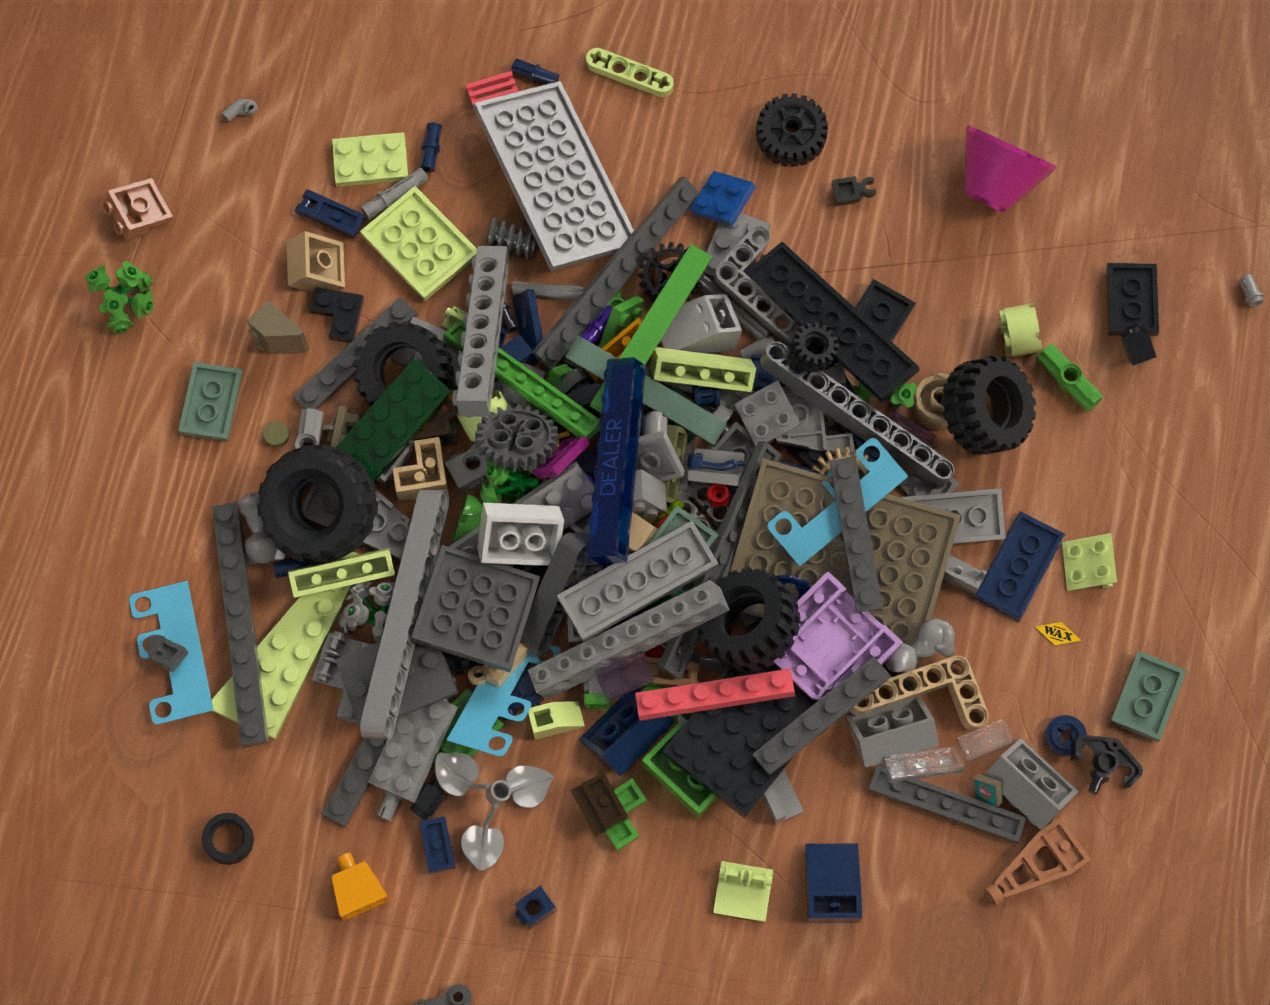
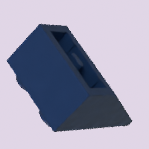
[805,843,862,923]

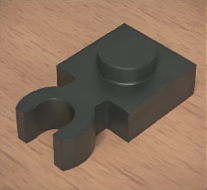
[832,176,876,206]

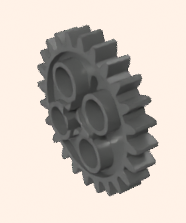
[475,404,558,472]

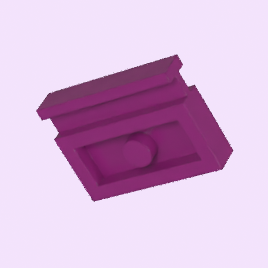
[532,436,590,478]

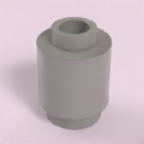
[642,411,667,436]

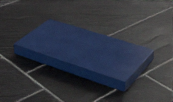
[974,511,1065,622]

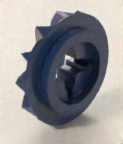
[1045,715,1087,757]

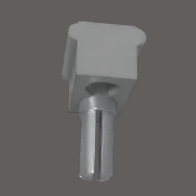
[699,404,733,427]

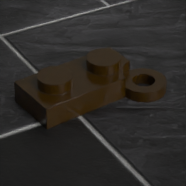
[410,399,457,441]

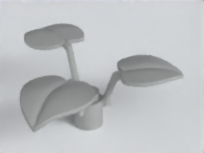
[435,753,554,871]

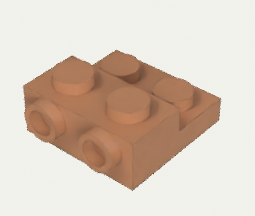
[103,178,173,240]

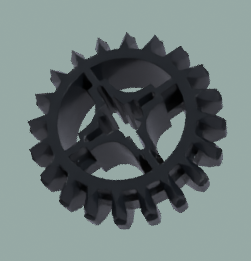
[638,242,704,303]

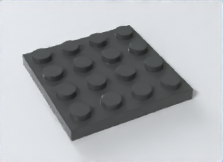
[410,545,540,673]

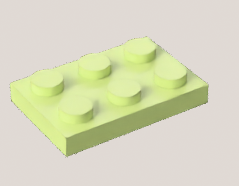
[332,132,408,187]

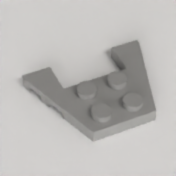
[776,362,855,456]

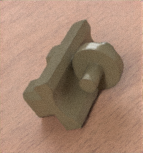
[321,406,363,447]

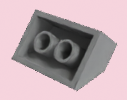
[846,696,939,768]
[984,738,1079,830]

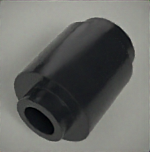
[409,781,446,820]

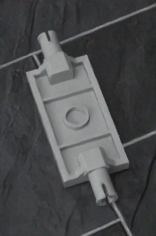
[368,677,458,822]

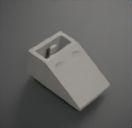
[660,294,742,353]

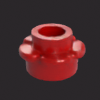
[706,484,731,507]

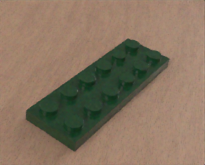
[326,358,453,490]

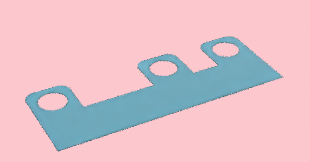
[768,438,909,566]

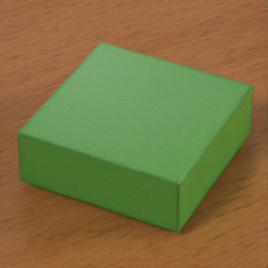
[584,693,611,709]

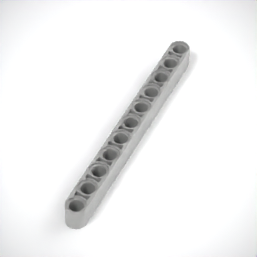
[360,490,449,739]

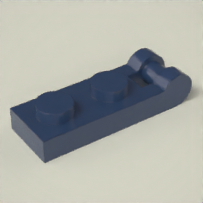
[294,190,366,239]

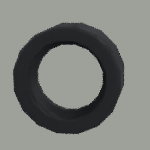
[202,812,254,865]

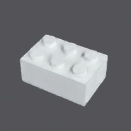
[477,503,564,566]

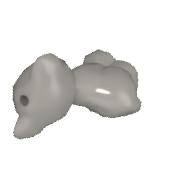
[237,492,286,566]
[884,618,955,673]

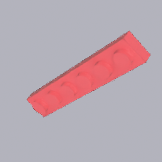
[635,669,795,721]

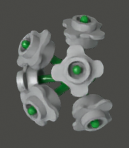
[338,581,395,636]

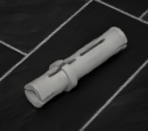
[360,168,429,220]

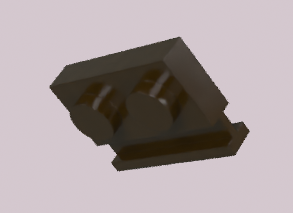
[570,772,629,837]

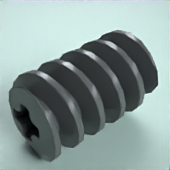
[487,217,538,260]

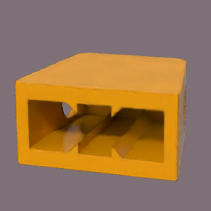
[331,853,390,921]

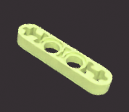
[586,48,674,97]

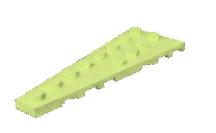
[212,552,359,740]

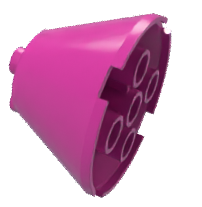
[964,125,1057,213]

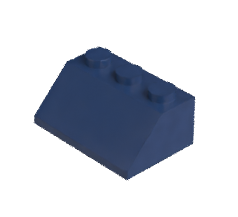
[579,686,674,776]

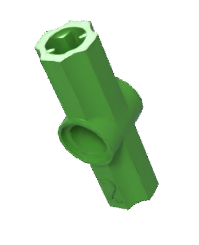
[1036,344,1104,412]

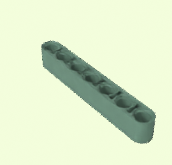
[565,336,727,445]

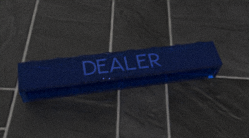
[587,357,646,564]

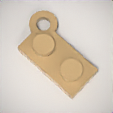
[468,642,530,687]

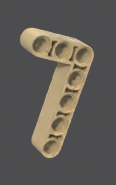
[850,656,989,731]

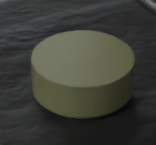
[263,421,289,447]

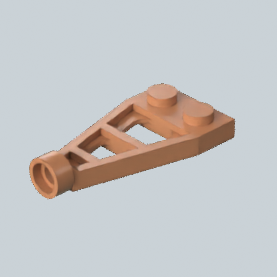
[984,817,1091,906]

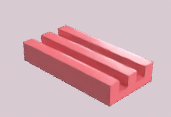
[466,71,519,106]

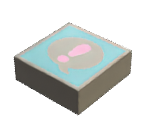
[974,774,1002,807]

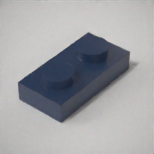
[420,816,456,874]

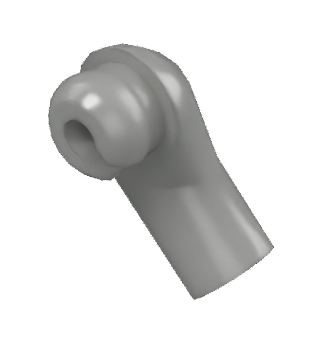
[221,99,258,122]

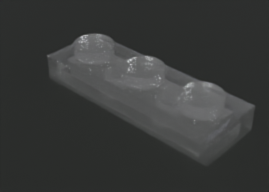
[881,746,964,782]

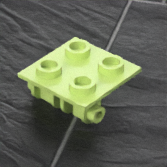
[1062,533,1117,591]
[713,861,773,922]

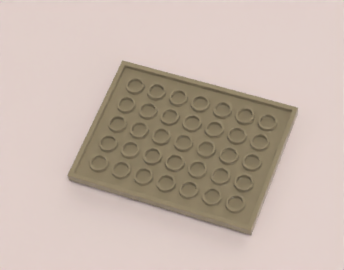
[730,458,961,663]

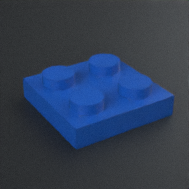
[690,170,756,227]

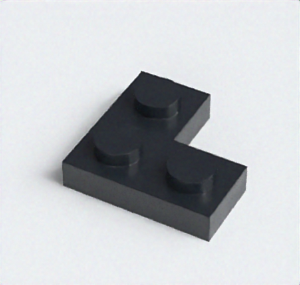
[310,287,364,343]

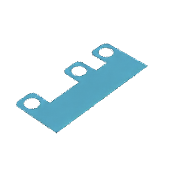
[129,581,213,724]
[447,645,561,756]

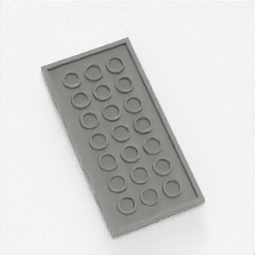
[473,81,634,271]

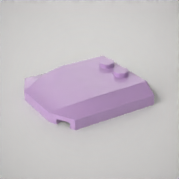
[773,571,903,701]

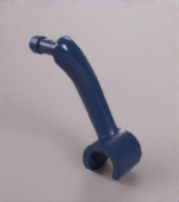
[687,453,744,471]

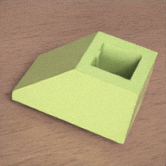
[528,701,585,740]

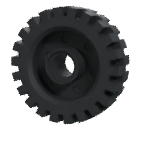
[756,93,828,167]

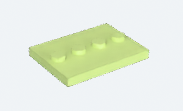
[360,186,477,301]

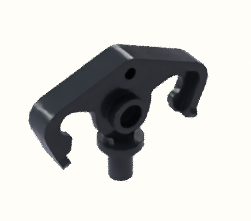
[1070,735,1143,795]

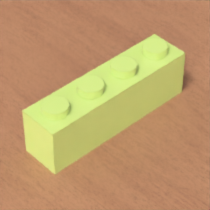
[649,347,756,392]
[288,548,395,598]

